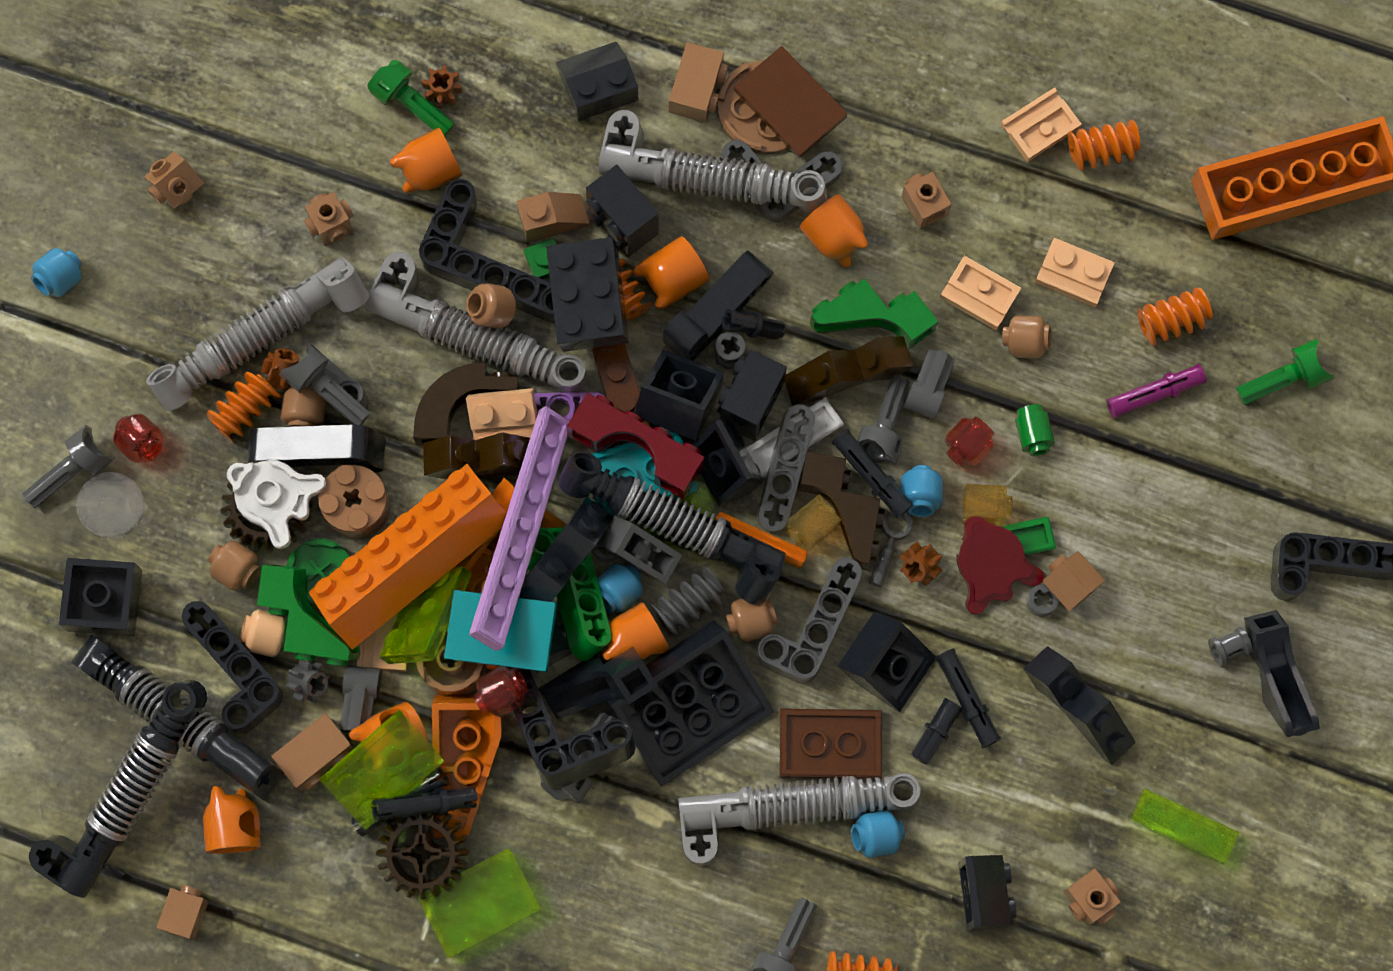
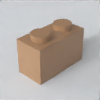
[669,42,728,122]
[271,713,354,792]

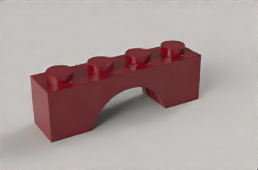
[567,393,704,500]

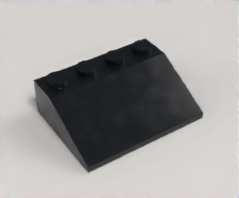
[605,620,774,787]

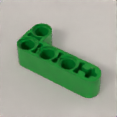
[527,528,611,661]

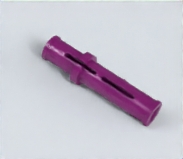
[1106,364,1207,419]

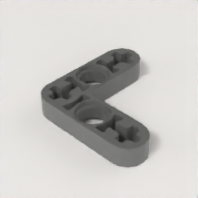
[722,140,842,222]

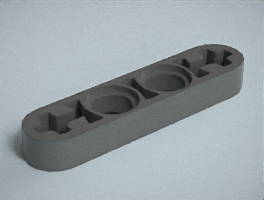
[756,404,815,531]

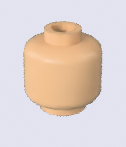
[240,609,287,657]

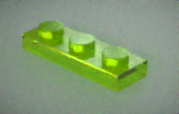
[1129,788,1239,865]

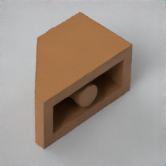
[517,192,590,243]

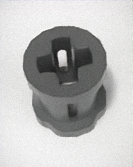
[715,331,745,369]
[1208,626,1253,667]

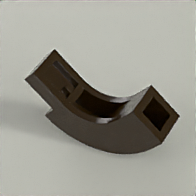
[413,363,520,445]

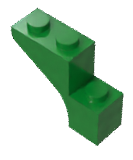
[810,278,938,349]
[257,564,360,666]

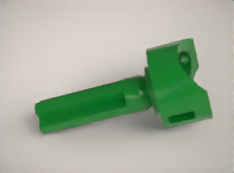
[367,60,455,137]
[1236,338,1334,405]

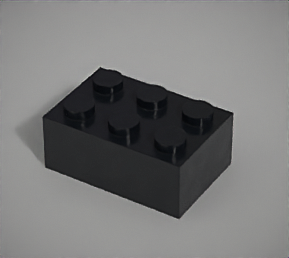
[546,237,629,352]

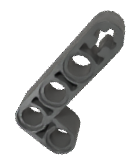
[757,558,862,684]

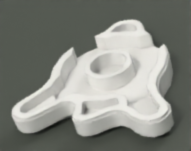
[227,459,326,550]

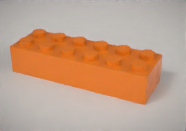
[1191,116,1393,240]
[308,464,507,650]

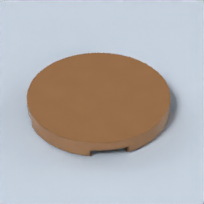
[718,61,789,154]

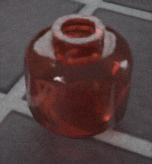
[113,414,163,463]
[945,416,994,466]
[474,666,528,717]

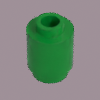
[1015,404,1055,456]

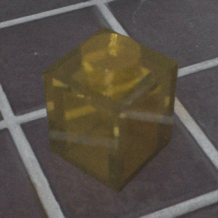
[962,484,1013,525]
[787,494,841,551]

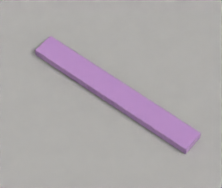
[469,406,569,651]

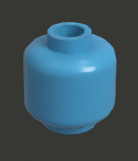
[31,248,82,297]
[900,465,944,517]
[597,564,643,614]
[851,810,905,858]

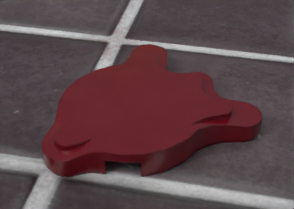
[956,515,1044,614]

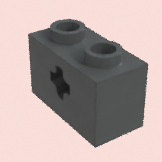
[597,516,682,584]

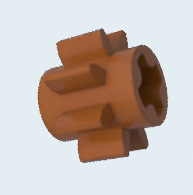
[422,65,463,108]
[261,348,299,390]
[900,542,943,586]

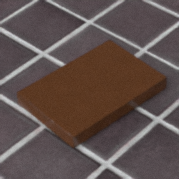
[734,46,848,159]
[779,708,882,779]

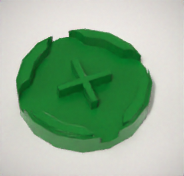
[286,538,349,606]

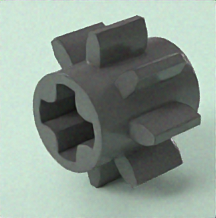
[286,660,330,703]

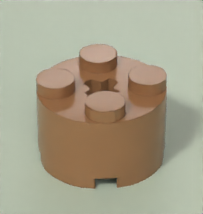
[318,465,390,539]
[416,624,487,696]

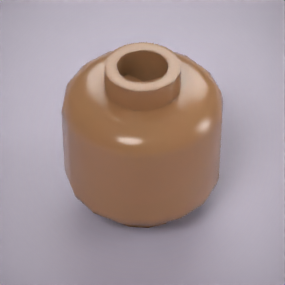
[466,283,516,328]
[1002,315,1052,359]
[281,386,327,427]
[208,541,261,591]
[726,598,778,643]

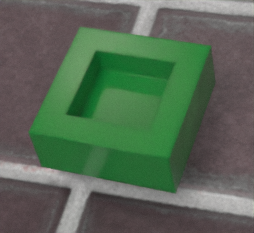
[523,238,557,279]

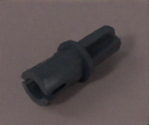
[722,309,785,340]
[911,698,963,764]

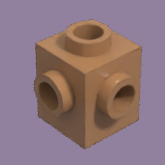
[144,151,204,209]
[304,192,354,246]
[1063,869,1120,926]

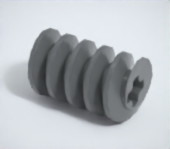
[650,566,725,637]

